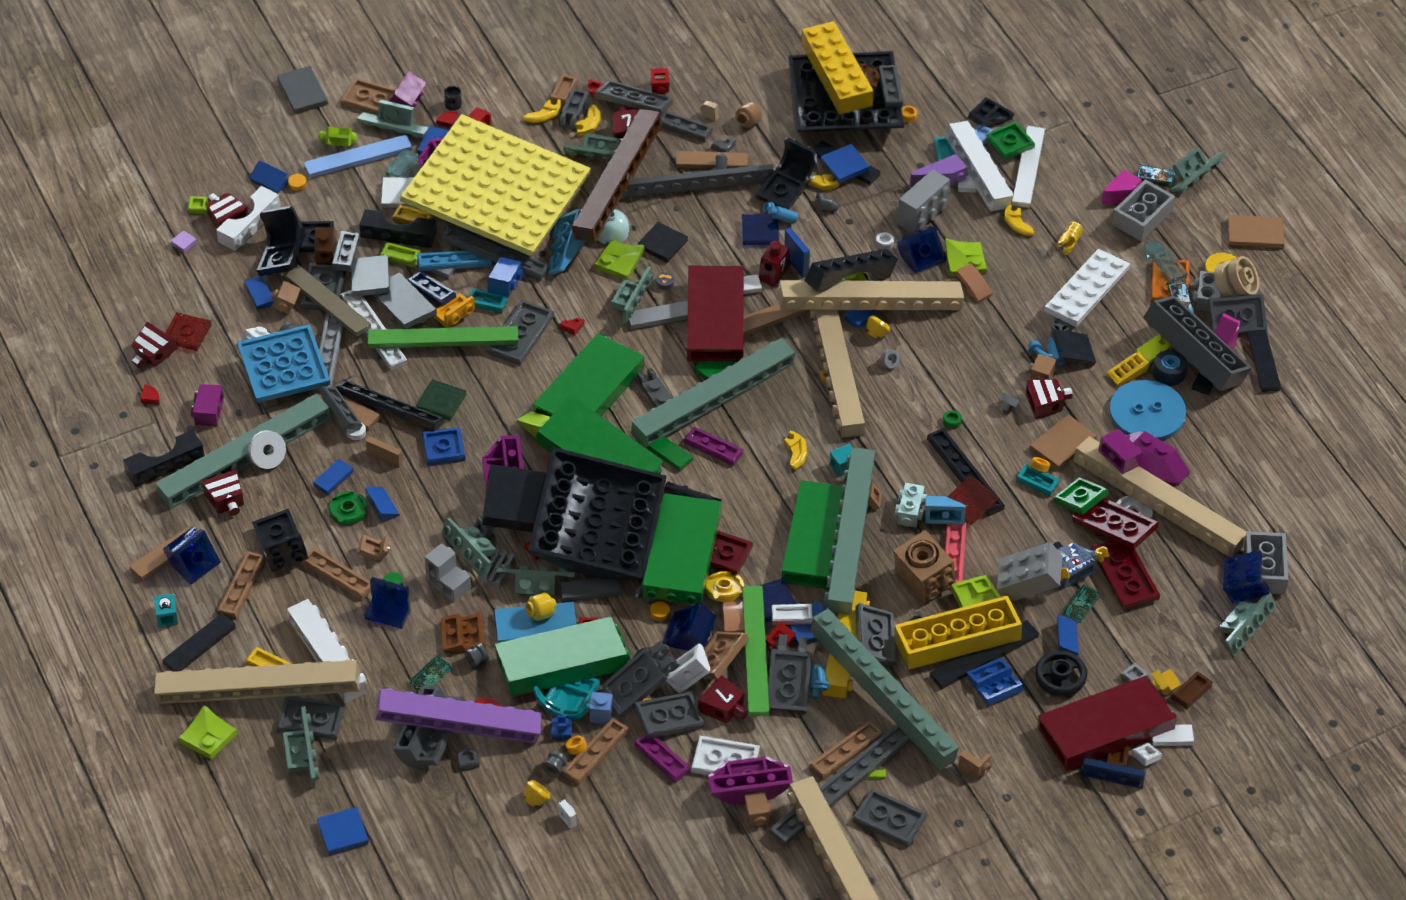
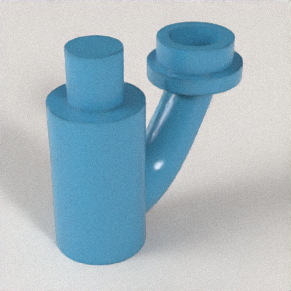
[763,202,798,224]
[1028,337,1064,366]
[809,664,830,699]

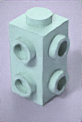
[895,483,927,527]

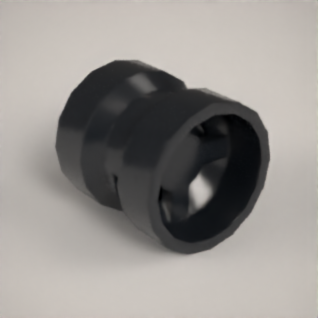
[444,86,462,111]

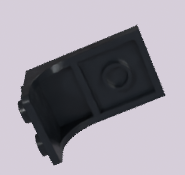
[756,137,818,210]
[256,206,306,276]
[252,508,309,572]

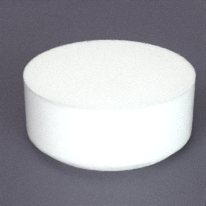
[876,232,894,249]
[346,423,366,440]

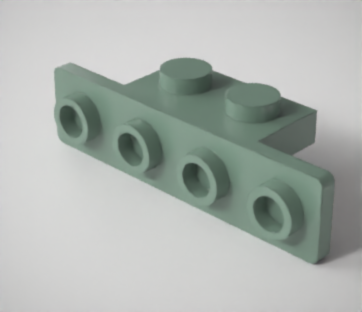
[357,100,429,138]
[563,133,621,162]
[1170,147,1226,193]
[611,266,653,324]
[441,518,496,578]
[495,564,575,595]
[1220,592,1276,656]
[283,707,319,787]

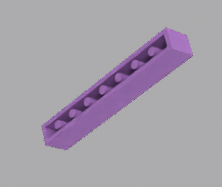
[375,688,541,744]

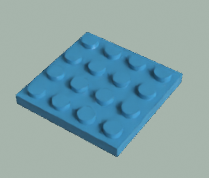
[237,324,330,403]

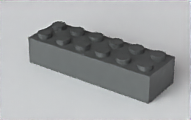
[1143,296,1252,391]

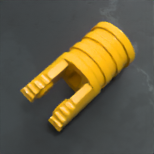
[1057,222,1083,255]

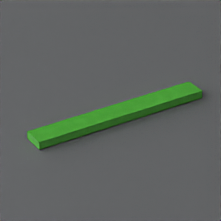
[368,326,518,348]
[743,586,769,717]

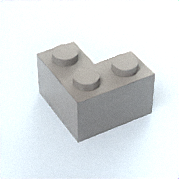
[425,543,471,602]

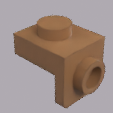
[357,534,390,562]
[958,750,992,779]

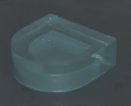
[1145,241,1165,259]

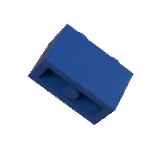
[488,257,523,297]

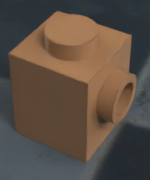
[271,281,301,315]
[1028,354,1056,380]
[744,791,773,827]

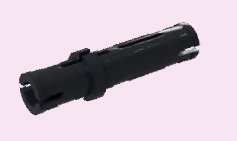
[664,481,722,501]

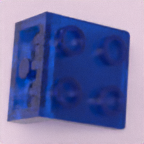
[1223,550,1269,603]
[365,577,411,629]

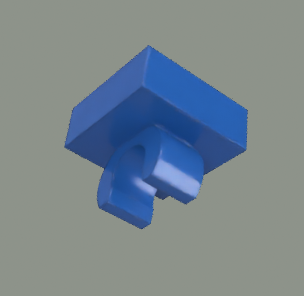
[551,715,572,740]

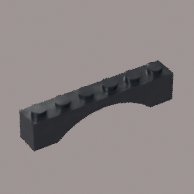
[804,249,898,292]

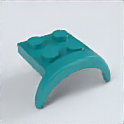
[533,678,600,720]

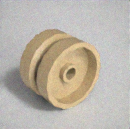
[1214,256,1259,297]

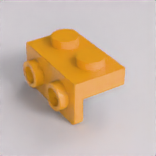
[432,293,475,328]

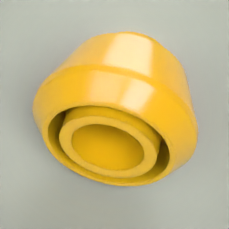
[866,315,890,339]
[524,780,550,807]

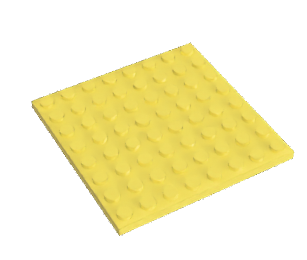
[400,114,591,257]

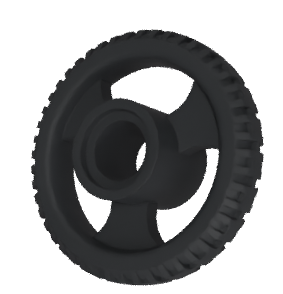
[1035,651,1087,696]

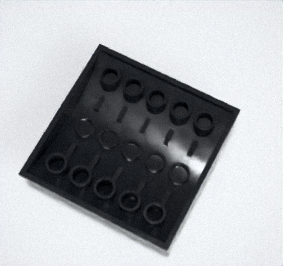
[788,51,904,132]
[528,447,667,580]

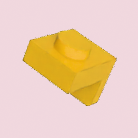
[1151,669,1181,696]

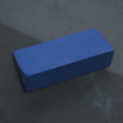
[249,160,288,193]
[365,487,400,522]
[1056,615,1079,655]

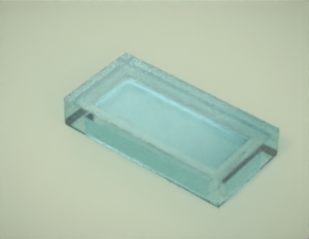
[385,149,419,177]
[1153,249,1188,283]

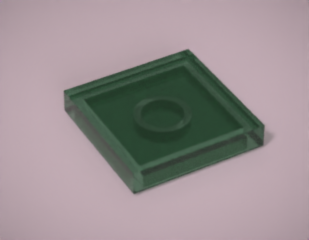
[416,379,467,421]

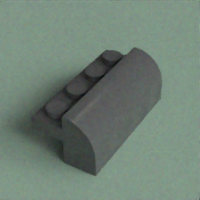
[393,686,465,770]

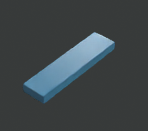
[416,251,492,271]

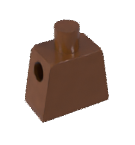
[314,228,336,265]

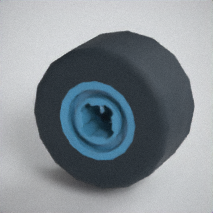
[1152,350,1187,386]

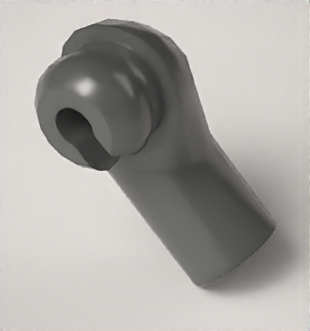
[712,153,727,170]
[816,193,839,212]

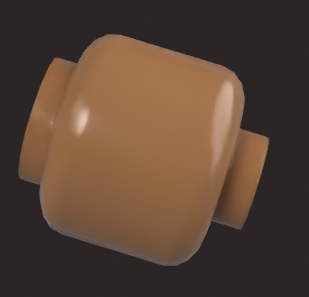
[735,102,762,128]

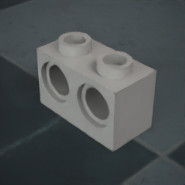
[1193,271,1220,312]

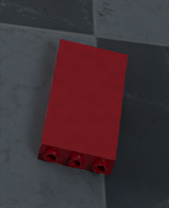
[687,265,744,362]
[1038,675,1177,771]

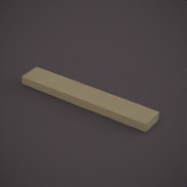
[284,265,371,337]

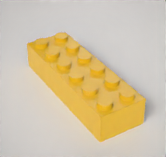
[801,21,873,114]
[895,596,1022,670]

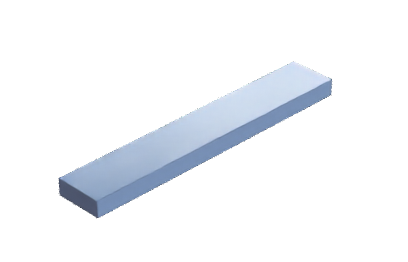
[304,135,412,178]

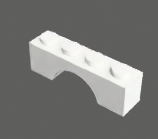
[216,186,280,251]

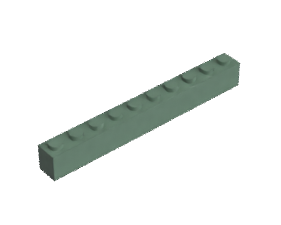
[631,338,795,448]
[156,393,331,510]
[824,448,875,615]
[810,609,959,770]

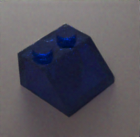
[895,226,947,273]
[163,527,221,584]
[662,602,717,651]

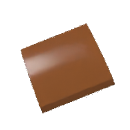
[441,612,486,653]

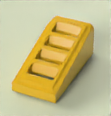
[1106,351,1149,387]

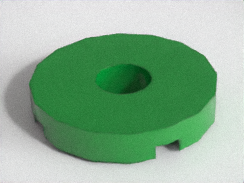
[329,491,368,525]

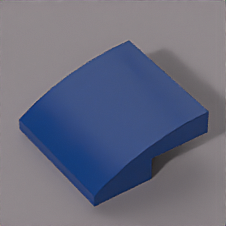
[967,658,1023,706]

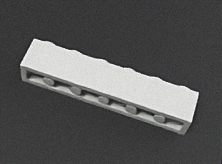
[945,121,1013,212]
[287,599,367,703]

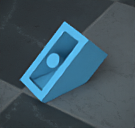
[925,496,966,525]

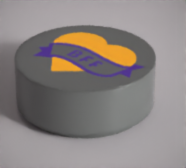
[656,272,674,290]

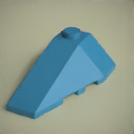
[549,209,586,275]

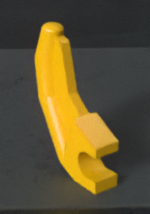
[523,100,561,123]
[576,104,601,137]
[809,174,839,191]
[1004,204,1035,236]
[784,430,808,470]

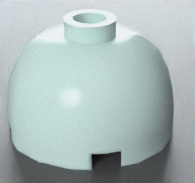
[597,209,629,244]

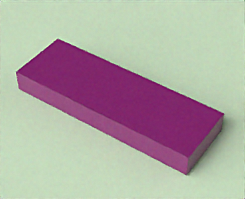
[684,427,743,466]
[634,734,691,783]

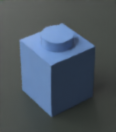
[590,692,612,724]

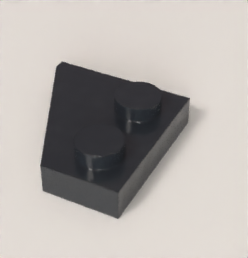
[967,97,1015,127]

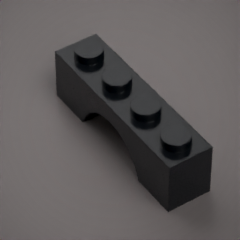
[359,209,436,248]
[123,430,205,487]

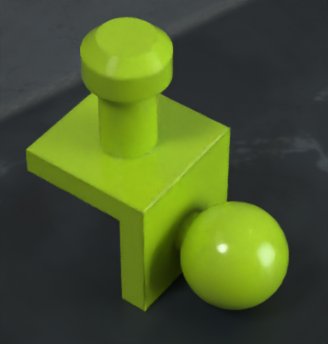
[318,126,358,146]

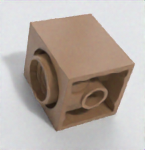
[893,530,956,603]

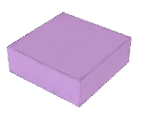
[171,231,197,253]

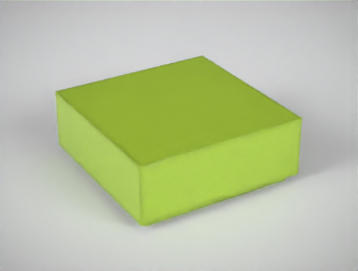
[188,196,208,214]

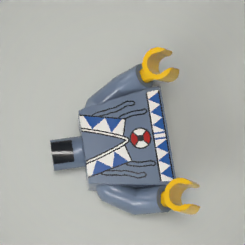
[1053,542,1109,588]

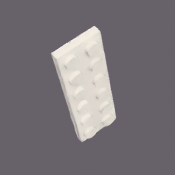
[1044,249,1130,327]

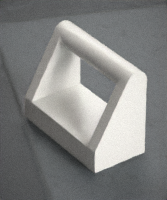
[666,644,710,694]

